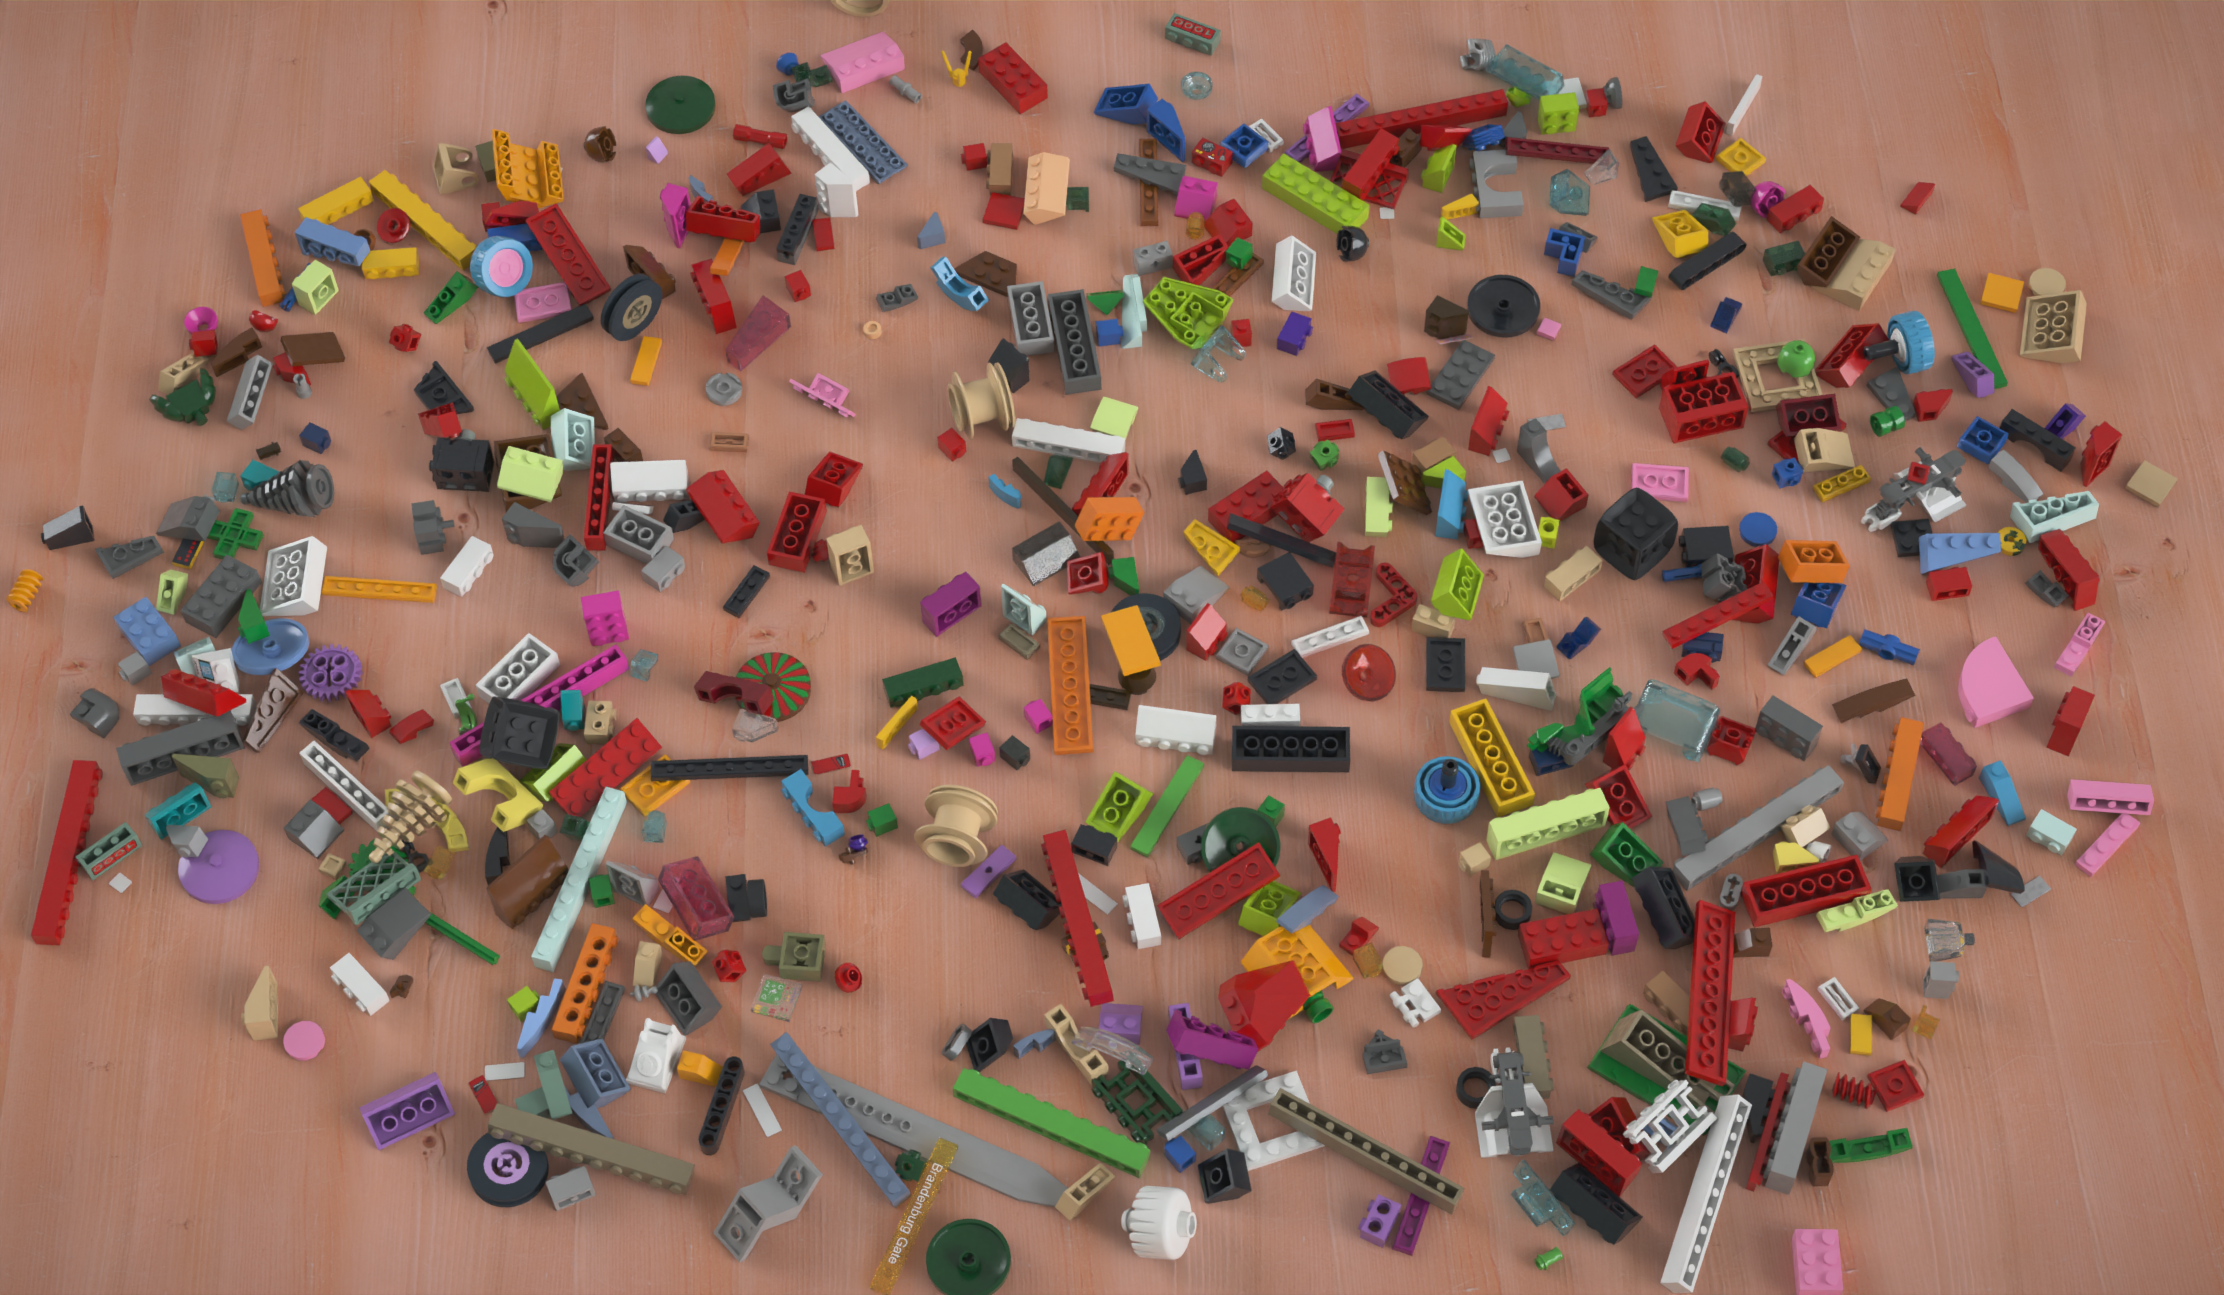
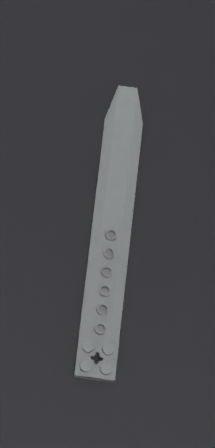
[759,1054,1068,1207]

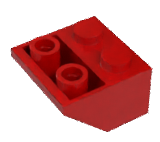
[1534,468,1589,522]
[1728,997,1758,1052]

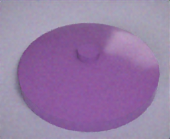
[178,830,259,904]

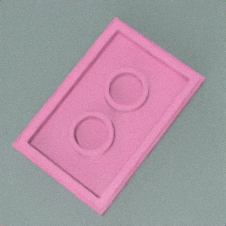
[514,282,572,323]
[1631,463,1689,502]

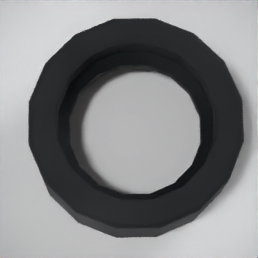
[747,879,767,918]
[1494,889,1533,930]
[1456,1067,1496,1109]

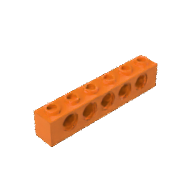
[551,923,619,1044]

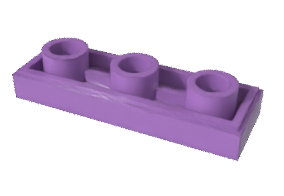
[961,845,1016,899]

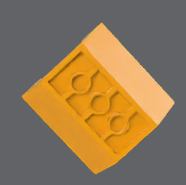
[492,129,564,208]
[1241,925,1353,1018]

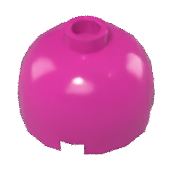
[1749,181,1786,218]

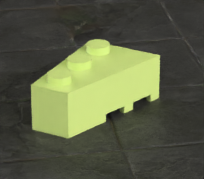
[1365,477,1393,537]

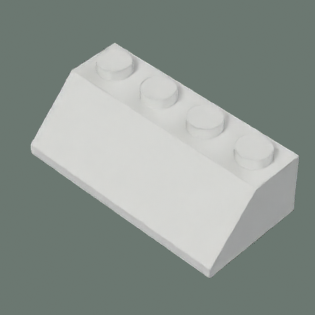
[1272,235,1316,311]
[610,460,690,502]
[1135,705,1216,755]

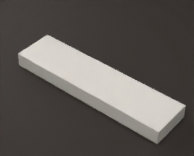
[1726,74,1763,136]
[1668,190,1742,221]
[1291,616,1369,658]

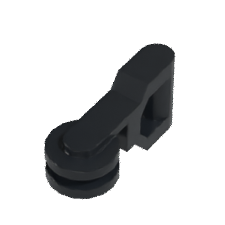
[1709,349,1739,378]
[401,839,432,873]

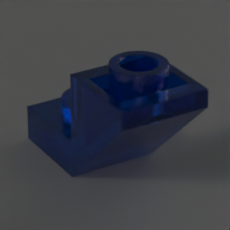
[1556,617,1601,659]

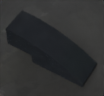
[485,827,510,886]

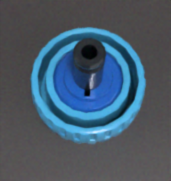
[1414,756,1480,824]

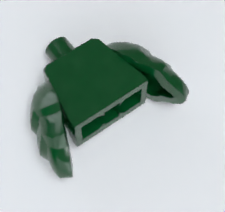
[149,368,216,426]

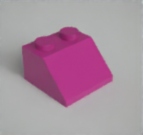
[1174,176,1218,222]

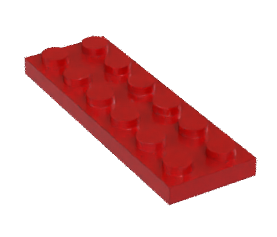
[525,203,611,306]
[548,718,662,823]
[1157,842,1280,940]

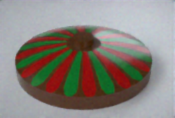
[735,652,811,723]

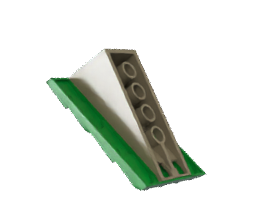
[1587,1004,1746,1136]

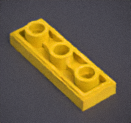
[1812,465,1871,503]

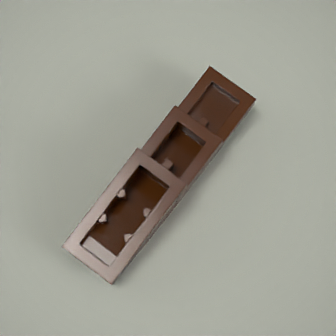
[1832,678,1916,723]

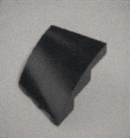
[1972,840,2025,894]

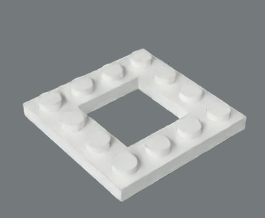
[1222,1071,1325,1171]

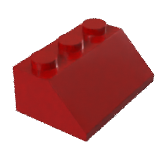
[1675,101,1726,163]
[1468,386,1510,456]
[2080,421,2123,487]
[1588,1097,1650,1161]

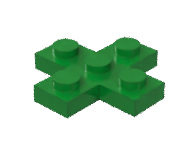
[207,508,264,559]

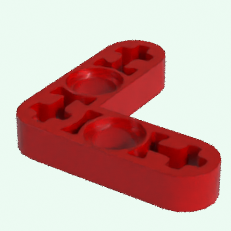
[1370,562,1417,627]

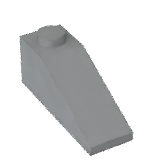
[1768,616,1817,675]

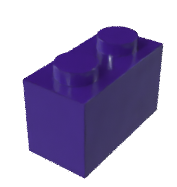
[1277,311,1313,356]

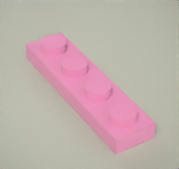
[2075,813,2140,877]

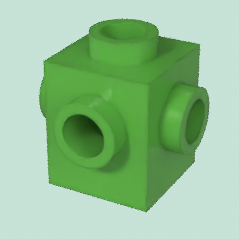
[1310,439,1340,471]

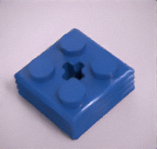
[1220,124,1269,168]
[1462,124,1506,151]
[1957,416,2009,464]

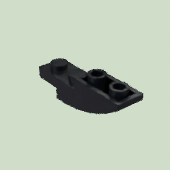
[299,709,370,762]

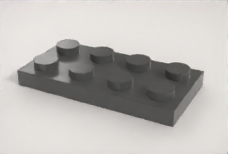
[1427,340,1495,410]

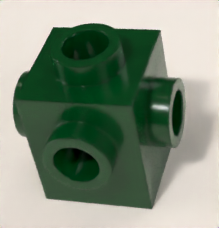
[895,1149,930,1182]

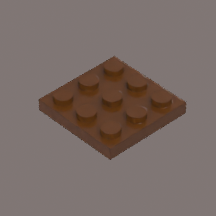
[1378,450,1432,515]

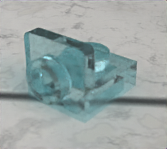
[630,649,658,681]

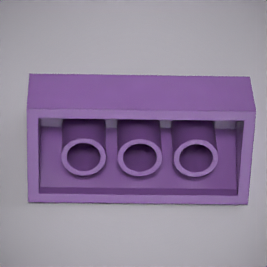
[359,1072,455,1150]

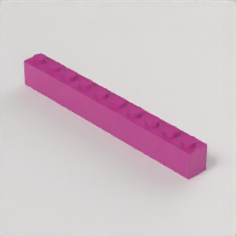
[449,644,629,767]

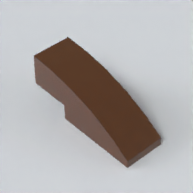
[211,327,262,377]

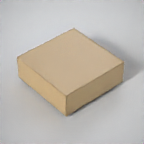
[318,853,347,879]

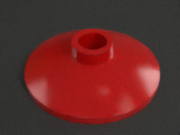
[377,208,410,243]

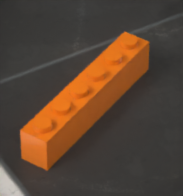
[240,209,286,307]
[1875,717,1924,831]

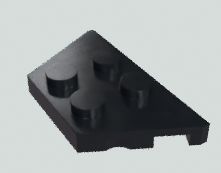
[414,361,474,414]

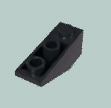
[1742,1074,1775,1143]

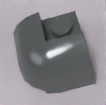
[773,78,815,112]
[552,534,599,587]
[70,688,119,738]

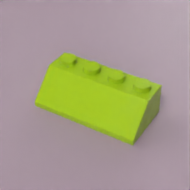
[1431,548,1484,620]

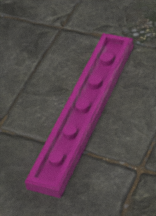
[1392,1136,1450,1256]

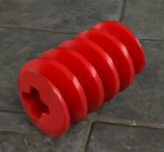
[1832,1072,1878,1109]

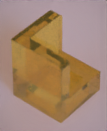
[1912,1005,1940,1039]

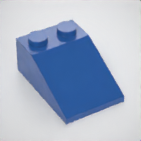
[1094,83,1158,124]
[1147,98,1185,162]
[1791,582,1847,629]

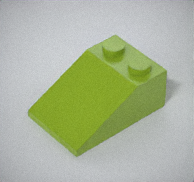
[1085,771,1153,842]
[1238,881,1301,936]

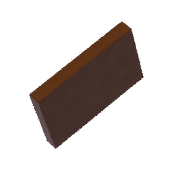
[280,332,345,366]

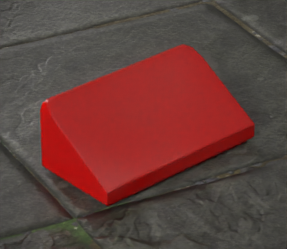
[1900,182,1935,215]

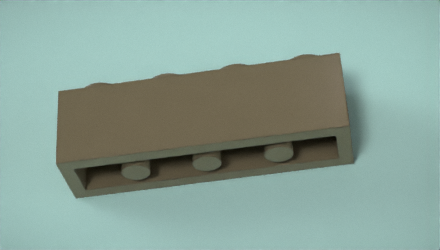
[1513,1015,1554,1099]

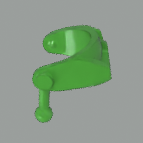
[455,694,478,736]

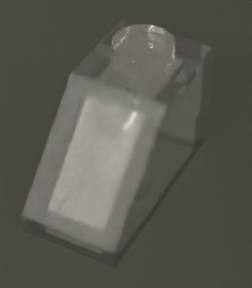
[732,708,778,742]

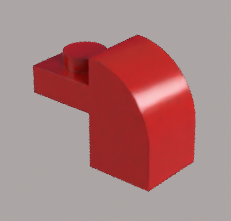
[1674,653,1720,690]
[832,770,867,813]

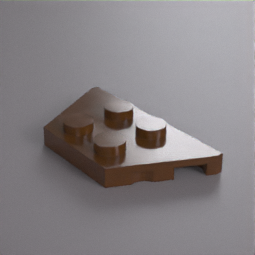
[954,251,1017,297]
[556,373,609,430]

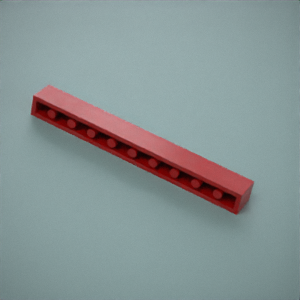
[1335,89,1508,149]
[31,760,103,946]
[1041,829,1114,1007]

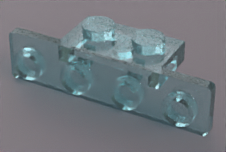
[1511,1159,1575,1236]

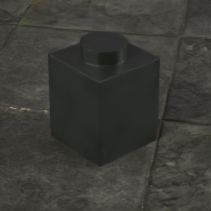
[999,735,1030,770]

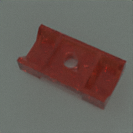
[1329,542,1375,618]

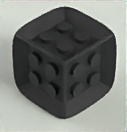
[1593,487,1678,580]
[480,696,559,769]

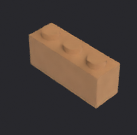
[986,143,1013,196]
[1643,971,1690,1035]

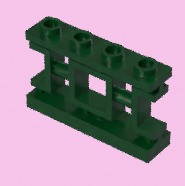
[1091,1051,1183,1145]

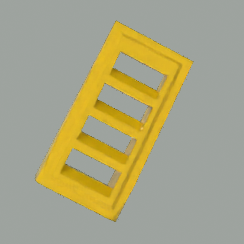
[1441,194,1479,220]

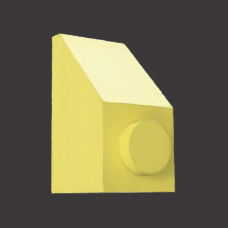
[1772,842,1819,874]

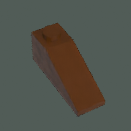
[1305,378,1364,410]

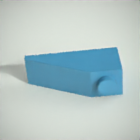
[1979,760,2026,826]

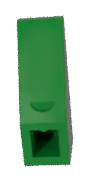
[424,271,479,324]

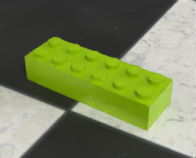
[1262,153,1369,234]

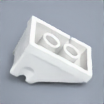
[626,1018,686,1094]

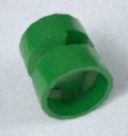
[1870,406,1905,437]
[1303,991,1334,1024]

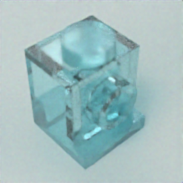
[641,811,667,843]

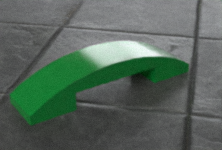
[1829,1128,1913,1163]

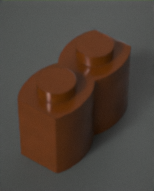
[1806,1137,1834,1187]

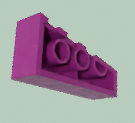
[1166,1009,1258,1070]

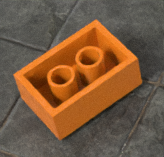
[1074,497,1145,541]
[1778,540,1850,583]

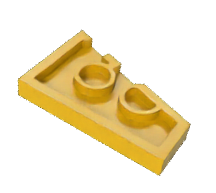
[1184,519,1240,577]

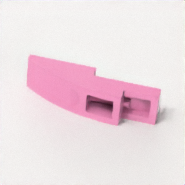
[2054,613,2105,677]
[1782,979,1831,1059]

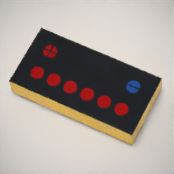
[172,538,204,570]

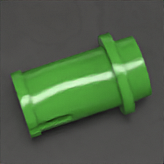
[1534,1247,1563,1270]

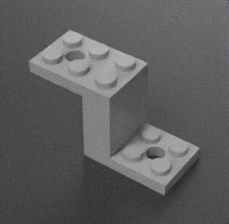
[713,1146,823,1262]

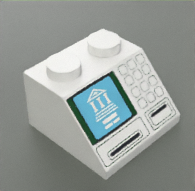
[192,648,240,692]

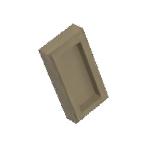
[998,623,1040,660]

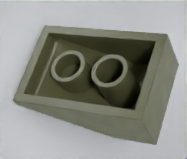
[172,754,239,799]

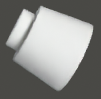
[1806,841,1831,864]

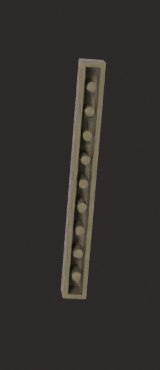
[1268,1088,1465,1215]
[488,1103,695,1195]

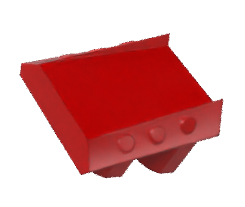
[1706,716,1756,766]

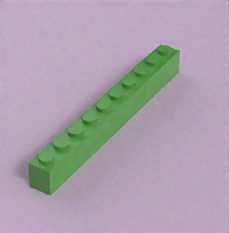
[953,1068,1150,1178]

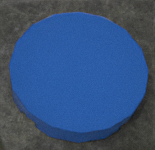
[1739,512,1777,547]

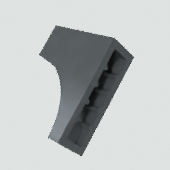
[1517,418,1561,484]

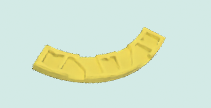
[385,789,469,853]

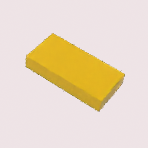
[1850,1014,1872,1056]

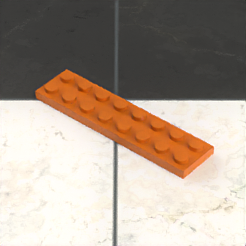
[1047,616,1094,755]

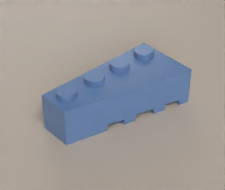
[294,217,370,266]

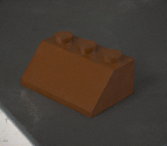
[623,245,676,299]

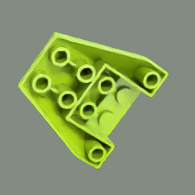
[1143,277,1233,349]

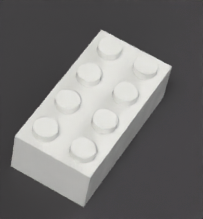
[476,633,560,703]

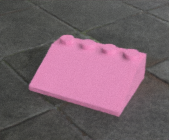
[821,31,905,93]

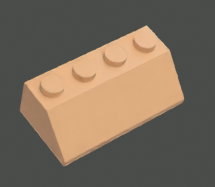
[1024,152,1070,225]

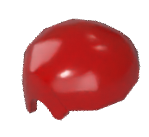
[249,310,278,332]

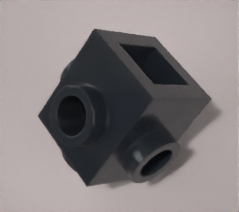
[1267,427,1296,460]

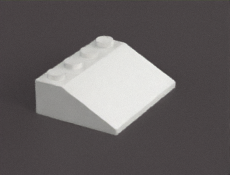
[1468,481,1542,558]
[260,536,327,616]

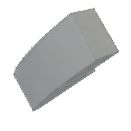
[1988,449,2043,503]

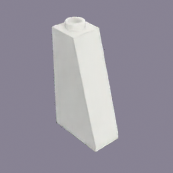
[1476,667,1556,711]

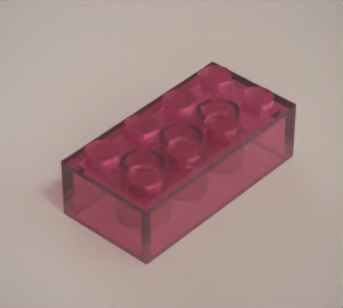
[658,856,734,941]

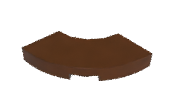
[960,30,983,71]

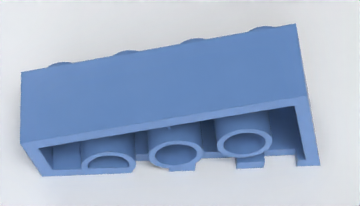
[1919,533,2001,574]

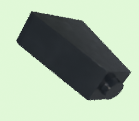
[41,505,95,550]

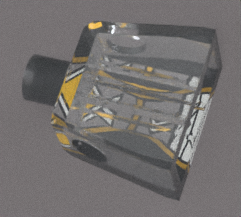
[1924,919,1975,962]

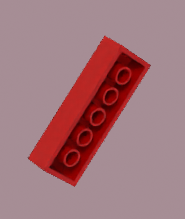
[1740,855,1872,928]

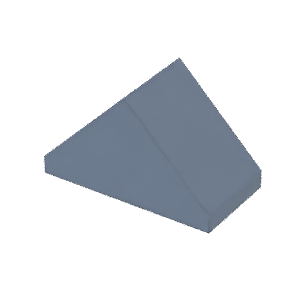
[917,212,945,249]

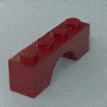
[694,671,775,715]

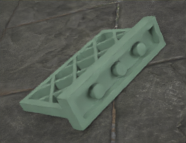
[326,851,421,926]

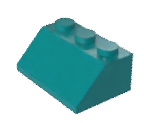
[144,782,212,840]

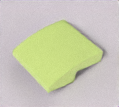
[1090,397,1138,440]

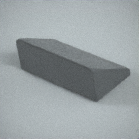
[1559,222,1598,253]

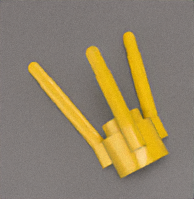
[941,50,972,87]

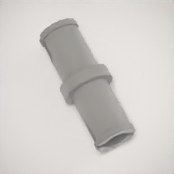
[889,75,922,103]

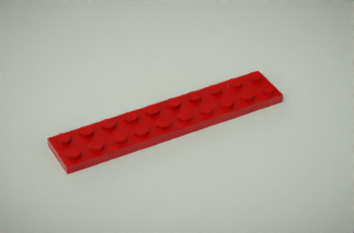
[1685,900,1736,1086]

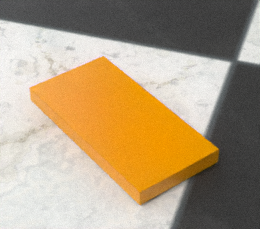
[1101,605,1161,676]

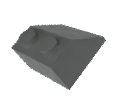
[284,800,344,859]

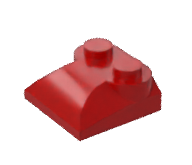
[1067,552,1109,595]

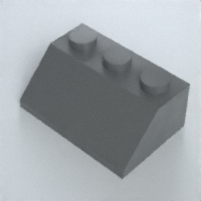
[655,961,722,1036]

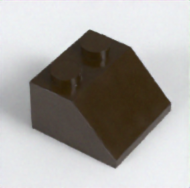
[1424,295,1469,339]

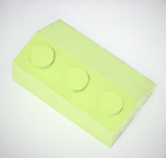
[497,446,563,502]

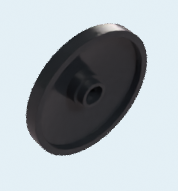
[1467,275,1540,338]

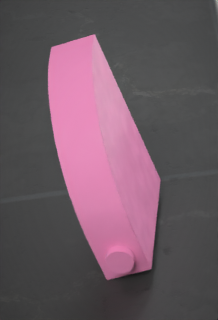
[1958,636,2034,728]

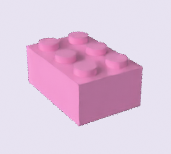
[1791,1229,1843,1295]

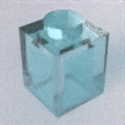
[211,472,239,502]

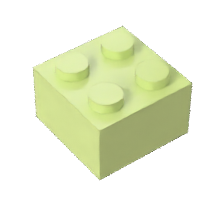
[292,260,339,315]

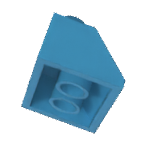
[1435,469,1468,540]

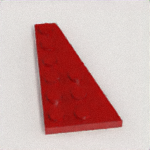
[1436,960,1571,1040]

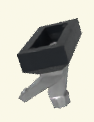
[1840,743,1881,784]

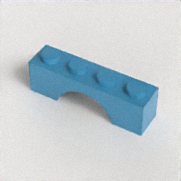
[781,769,845,847]

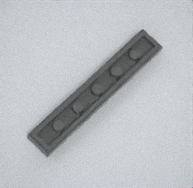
[1156,1065,1268,1140]

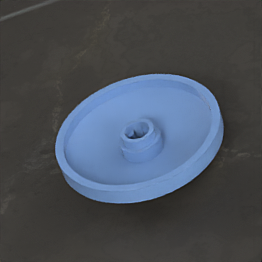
[232,618,309,675]

